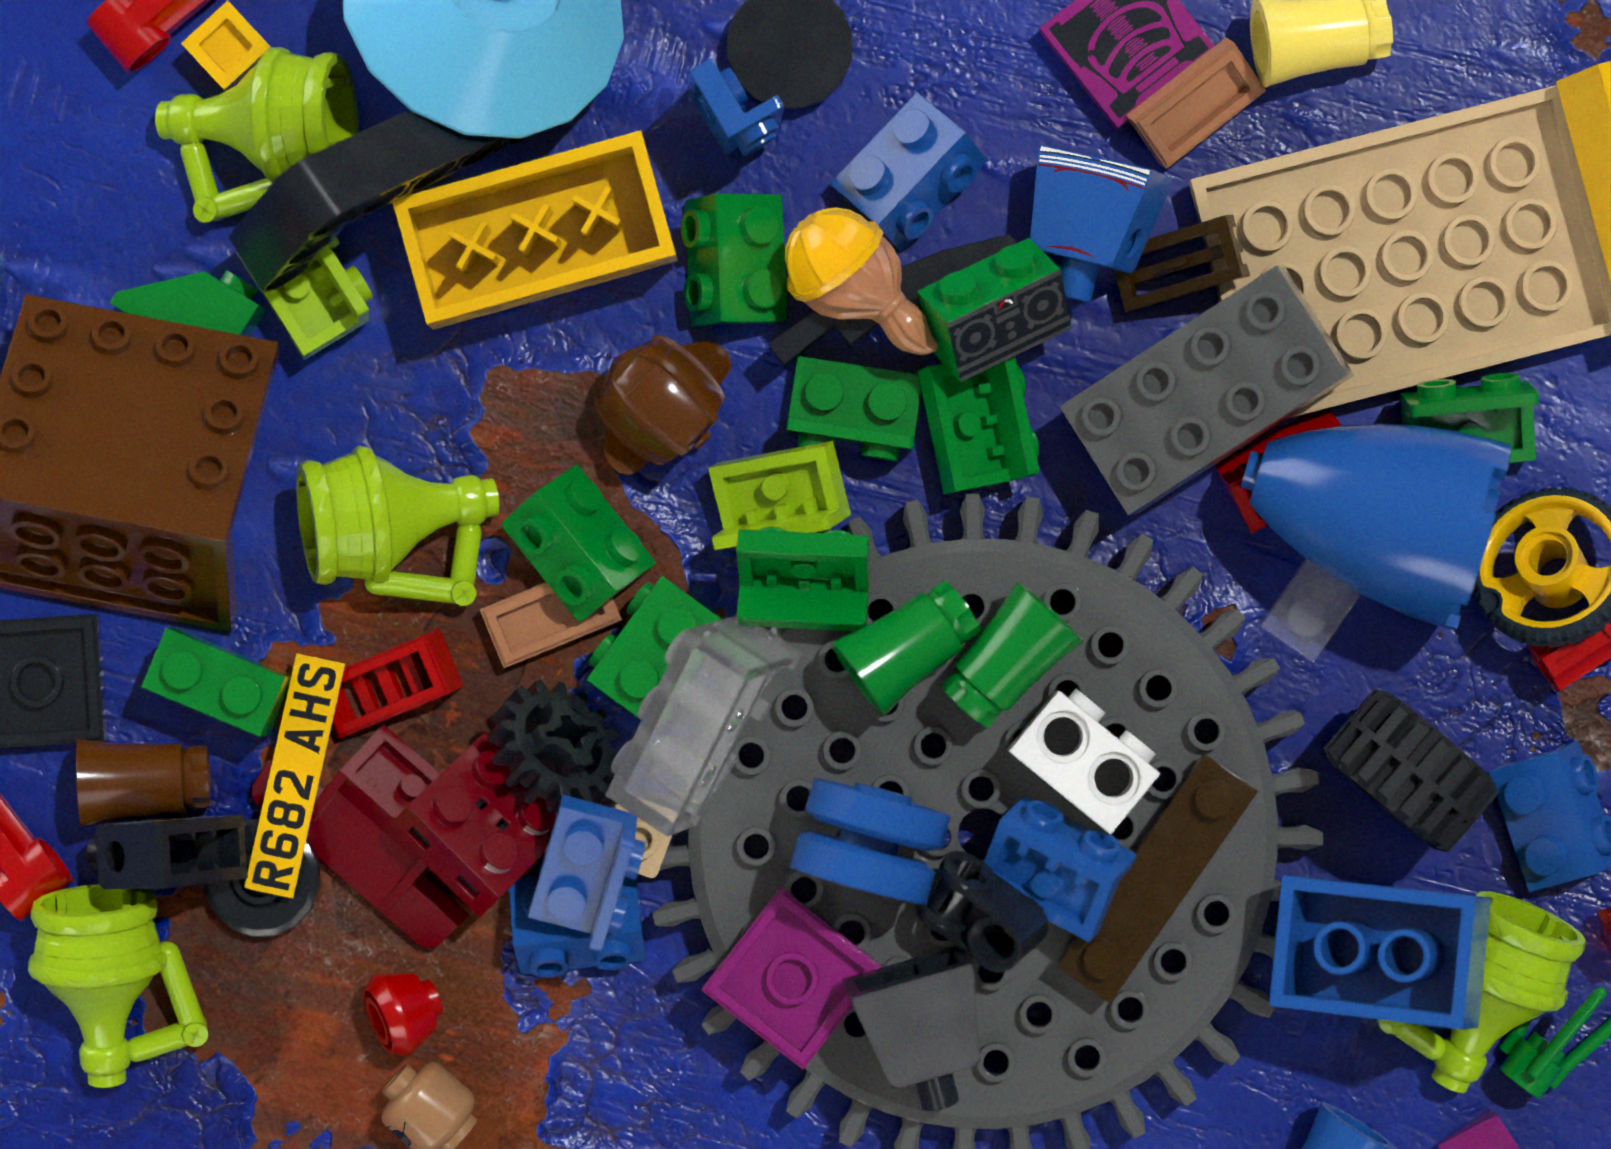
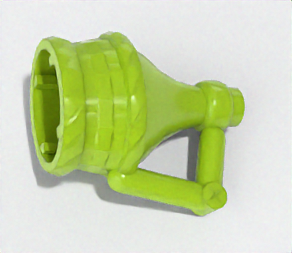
[155,47,359,223]
[296,445,499,606]
[28,884,208,1088]
[1376,891,1586,1093]

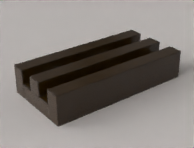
[1114,214,1250,312]

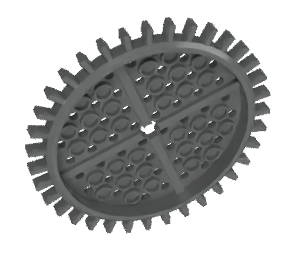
[644,493,1323,1149]

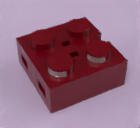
[389,731,557,918]

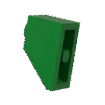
[109,270,267,337]

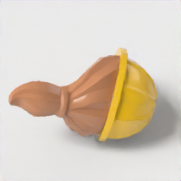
[785,207,938,355]

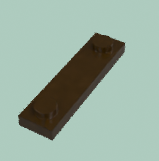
[1056,753,1258,1004]

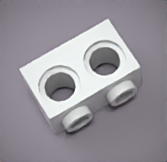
[1007,689,1160,834]

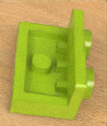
[236,237,373,360]
[708,441,851,550]

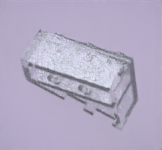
[605,615,805,836]

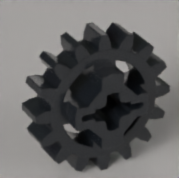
[487,680,625,814]

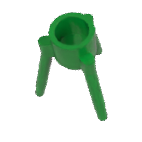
[1499,987,1611,1099]

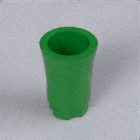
[831,580,981,717]
[941,581,1084,728]

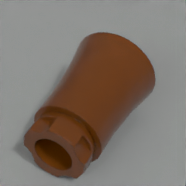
[76,739,211,828]

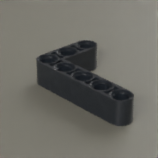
[228,110,533,293]

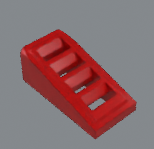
[332,629,463,739]

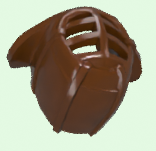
[594,334,732,475]

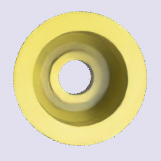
[1250,0,1393,87]

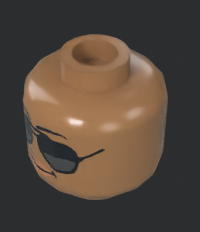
[381,1062,478,1149]

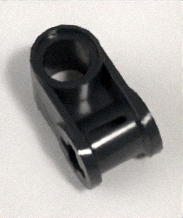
[916,851,1048,972]

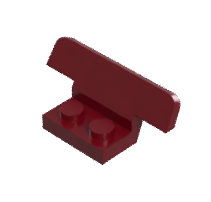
[252,724,469,948]

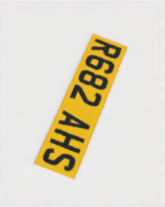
[244,653,345,899]

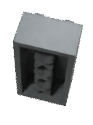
[1059,265,1354,515]

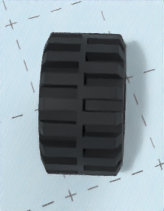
[1324,689,1499,853]

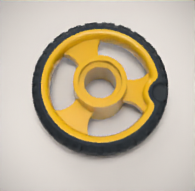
[1472,487,1611,647]

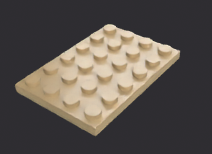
[1188,85,1611,419]

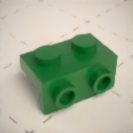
[681,193,788,327]
[917,356,1039,495]
[1400,373,1539,463]
[502,464,656,621]
[736,527,871,631]
[586,576,727,727]

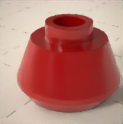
[363,973,443,1057]

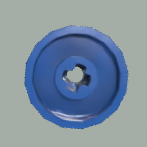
[790,777,951,905]

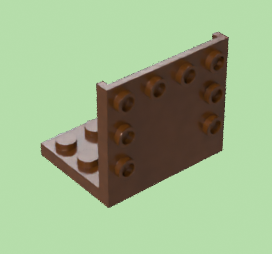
[0,294,279,632]

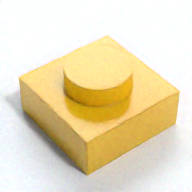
[181,0,272,91]

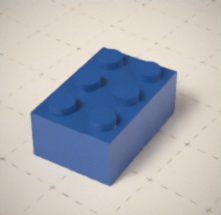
[1269,876,1491,1030]

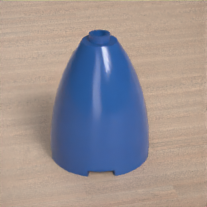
[1240,424,1512,631]

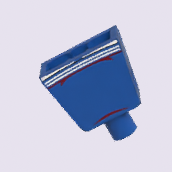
[1030,144,1173,303]

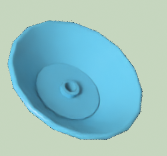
[343,0,624,139]

